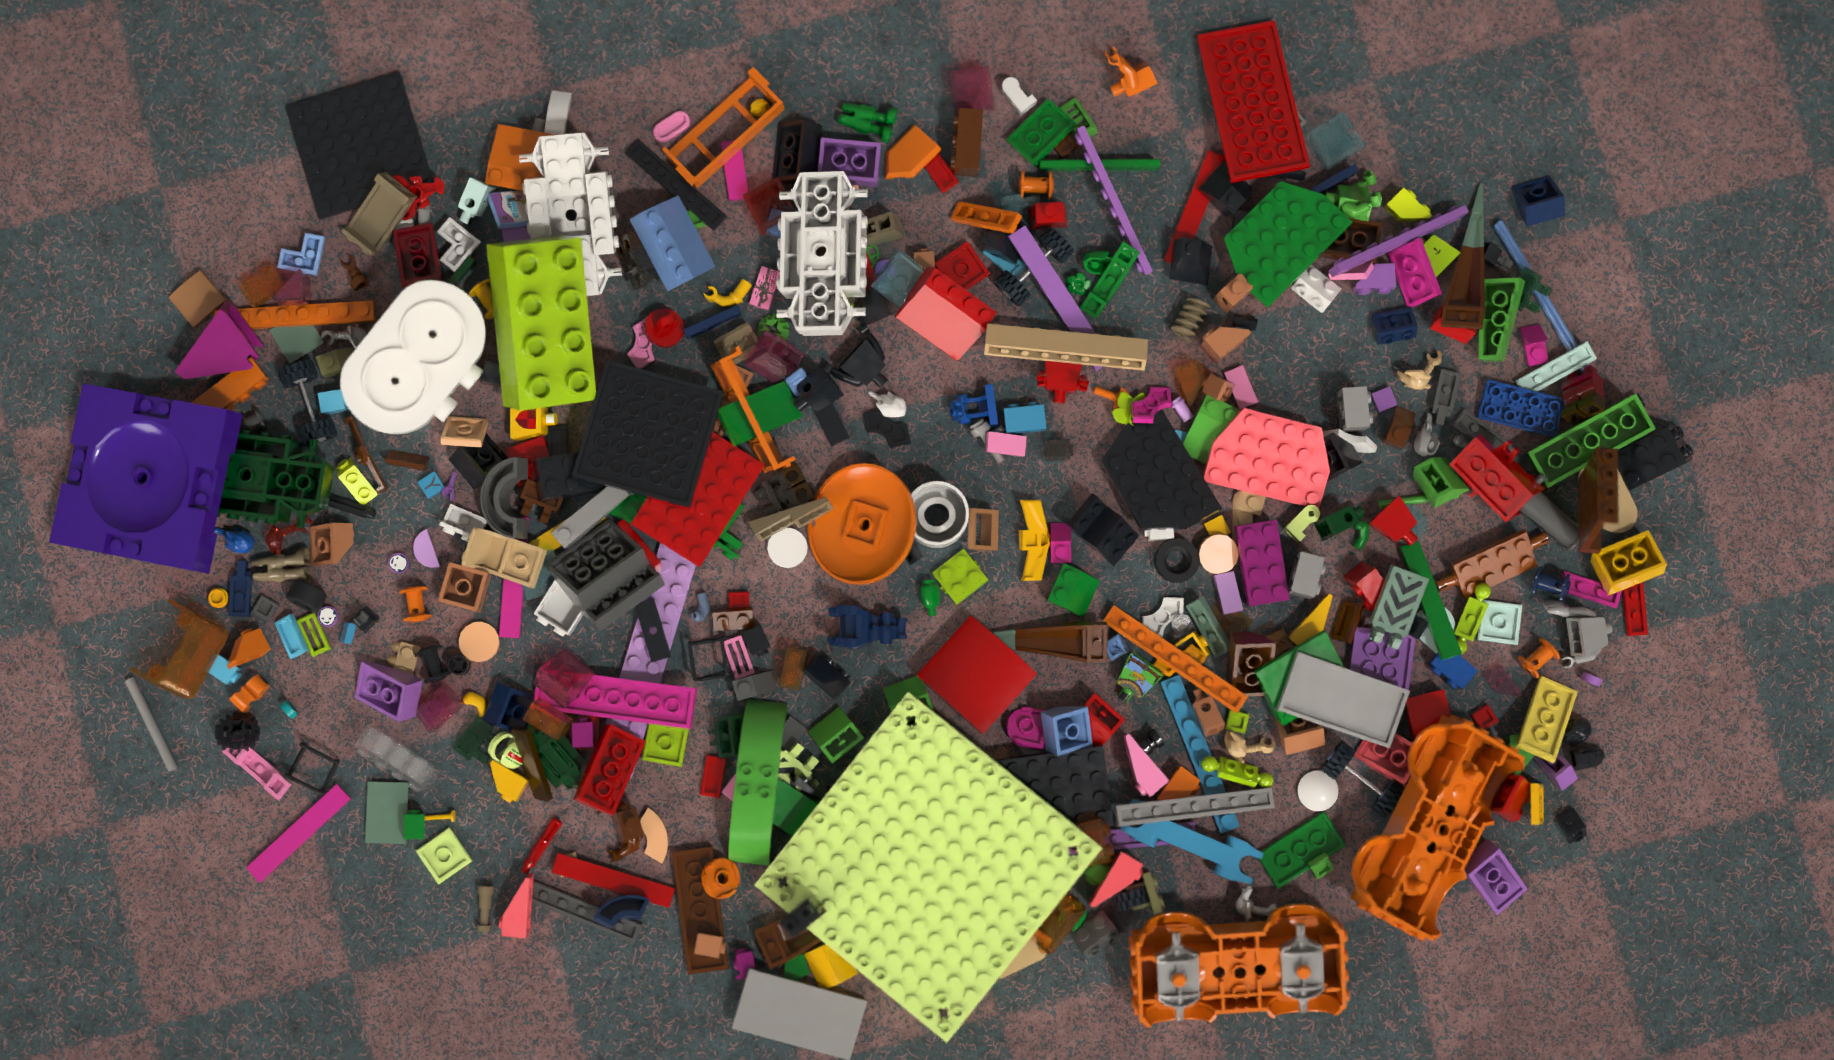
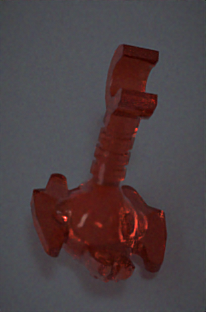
[266,517,313,555]

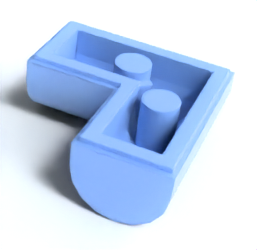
[277,233,326,276]

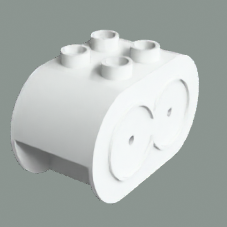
[340,281,486,434]

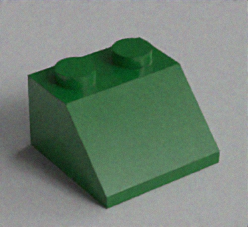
[1047,563,1100,618]

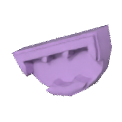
[413,529,441,568]

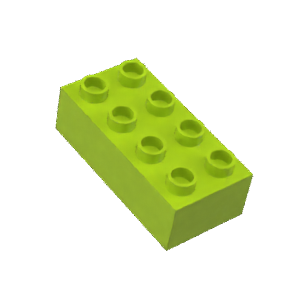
[486,235,596,411]

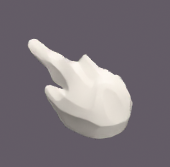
[869,391,907,417]

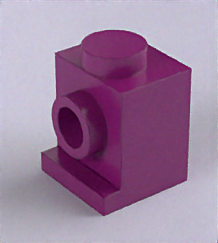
[733,947,757,980]

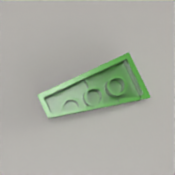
[1479,278,1525,362]

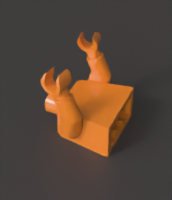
[1104,46,1158,97]

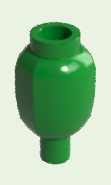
[920,579,940,616]

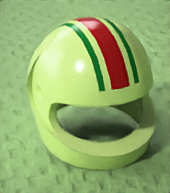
[488,731,523,769]

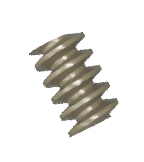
[1171,297,1211,342]

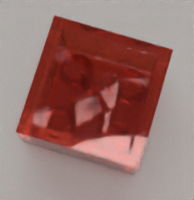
[742,177,796,235]

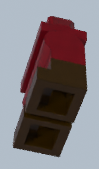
[1561,365,1606,426]

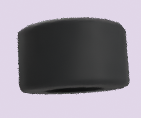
[286,580,327,613]

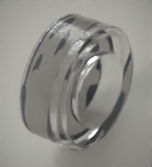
[1171,614,1193,635]

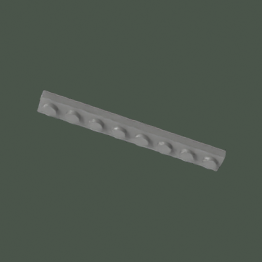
[1114,788,1275,827]

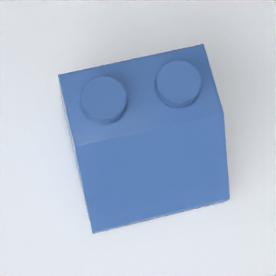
[1041,706,1093,756]

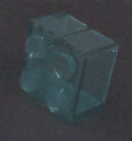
[1306,112,1365,170]

